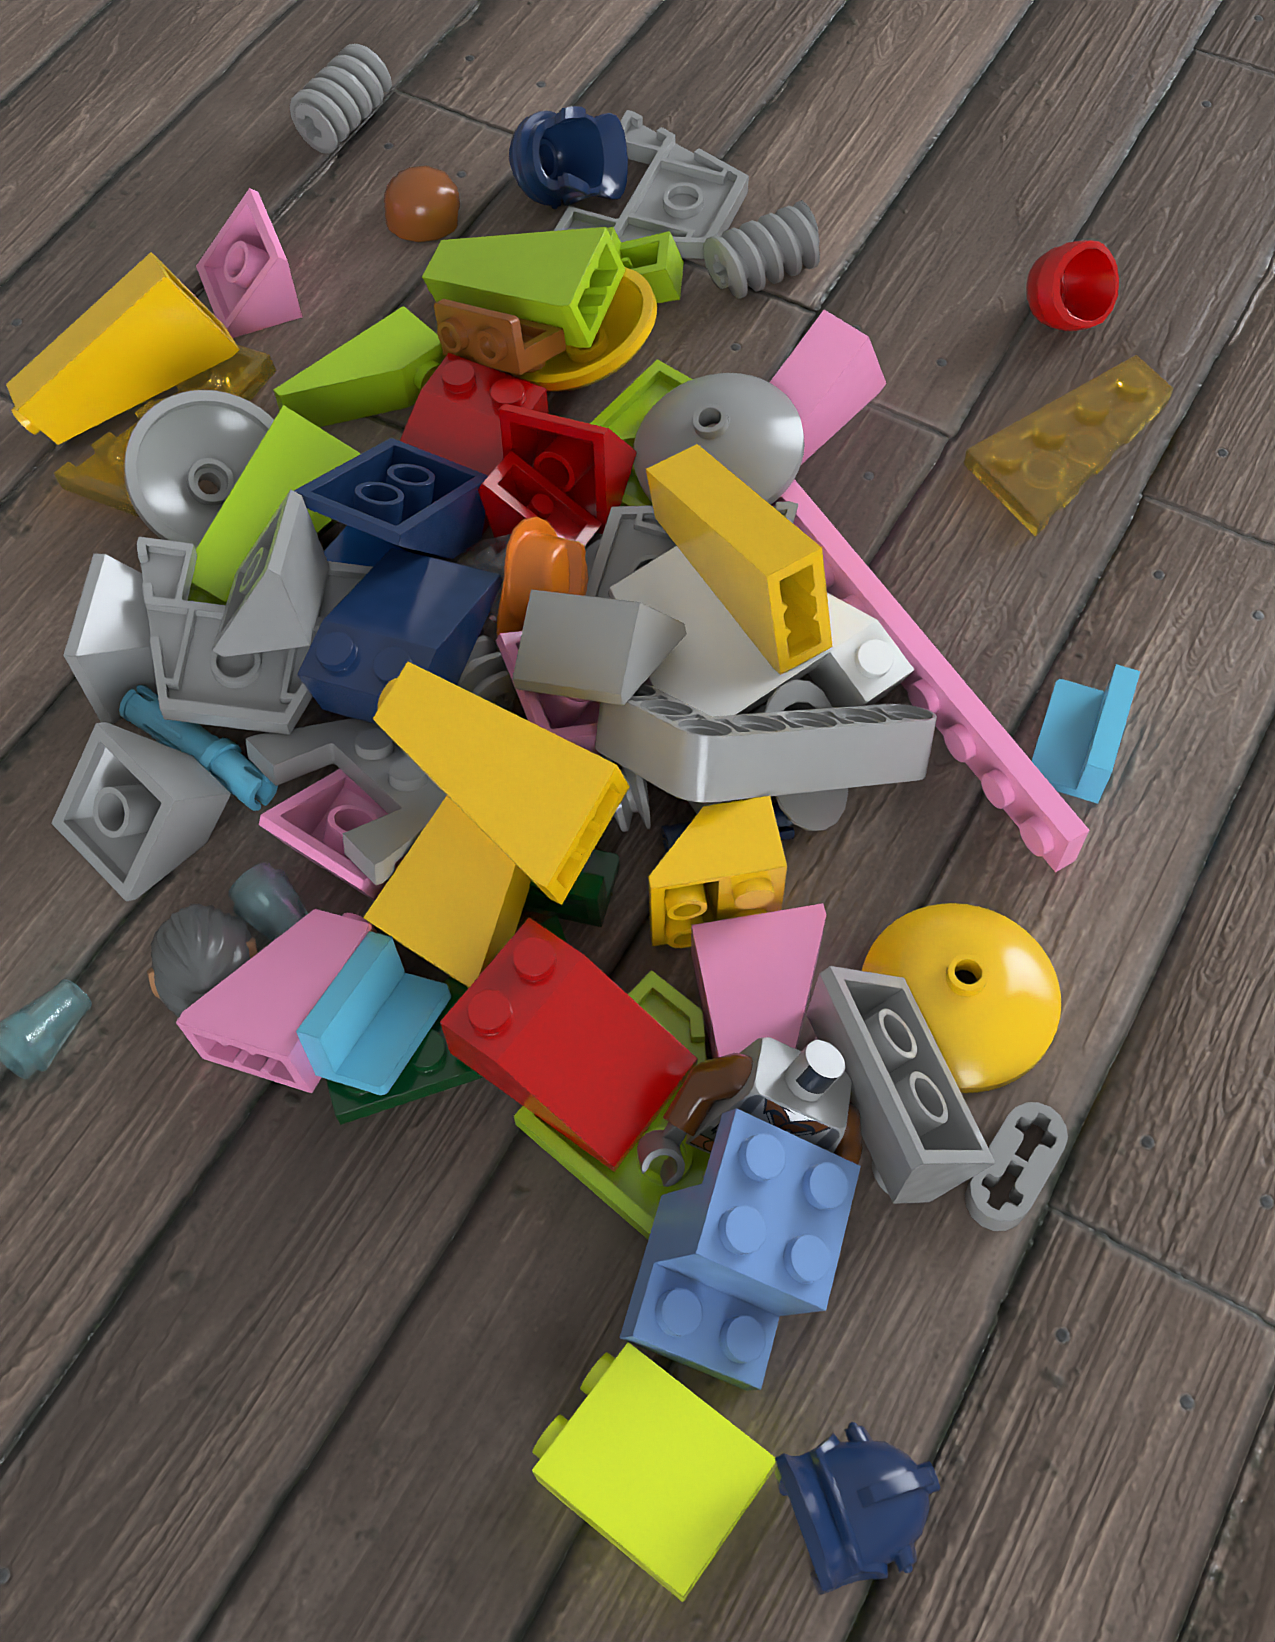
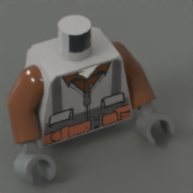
[637,1037,863,1187]

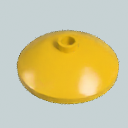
[511,267,657,392]
[862,903,1061,1093]

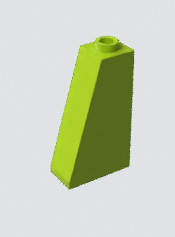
[422,227,626,348]
[187,405,361,605]

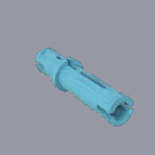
[119,685,278,811]

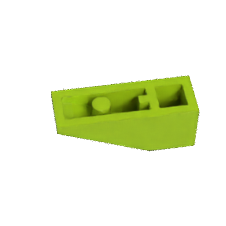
[273,306,446,427]

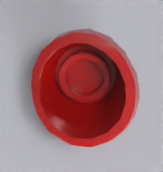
[1026,240,1119,332]

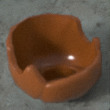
[384,165,460,242]

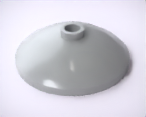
[634,373,805,505]
[124,390,274,550]

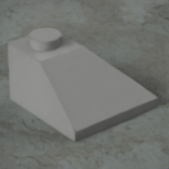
[63,554,158,724]
[51,722,231,901]

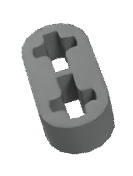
[965,1102,1068,1231]

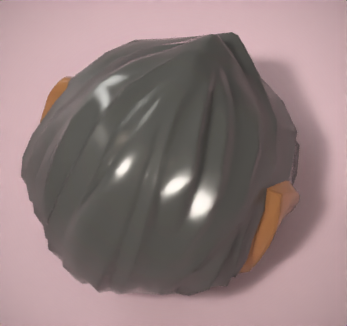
[147,903,258,1017]

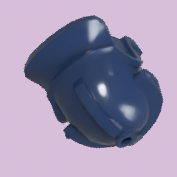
[509,106,628,209]
[774,1422,941,1595]

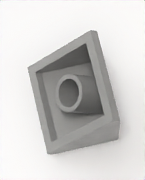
[212,490,329,657]
[512,590,687,706]

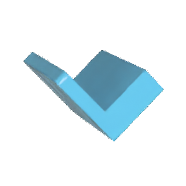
[1031,664,1141,804]
[296,931,451,1095]

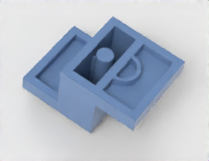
[620,1108,861,1391]

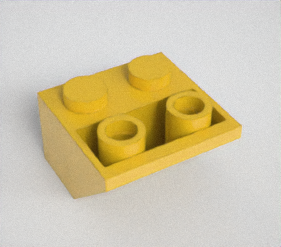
[648,796,787,948]

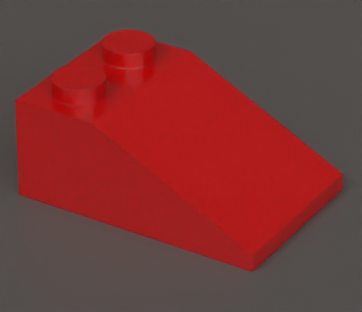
[400,353,549,552]
[440,918,698,1172]

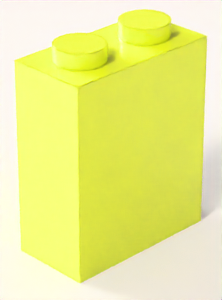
[532,1342,776,1602]

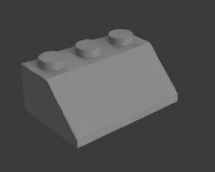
[806,966,996,1204]

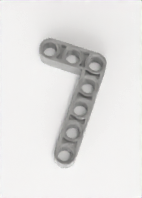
[595,684,937,802]

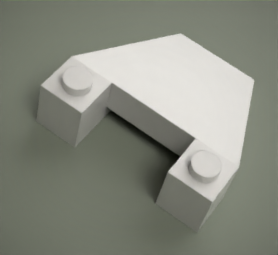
[608,546,914,814]

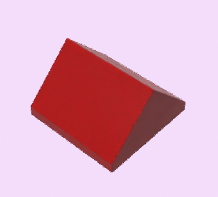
[499,404,637,534]

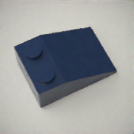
[294,438,488,559]
[297,548,503,724]

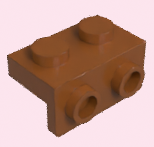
[434,299,566,375]

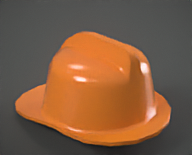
[496,517,589,638]

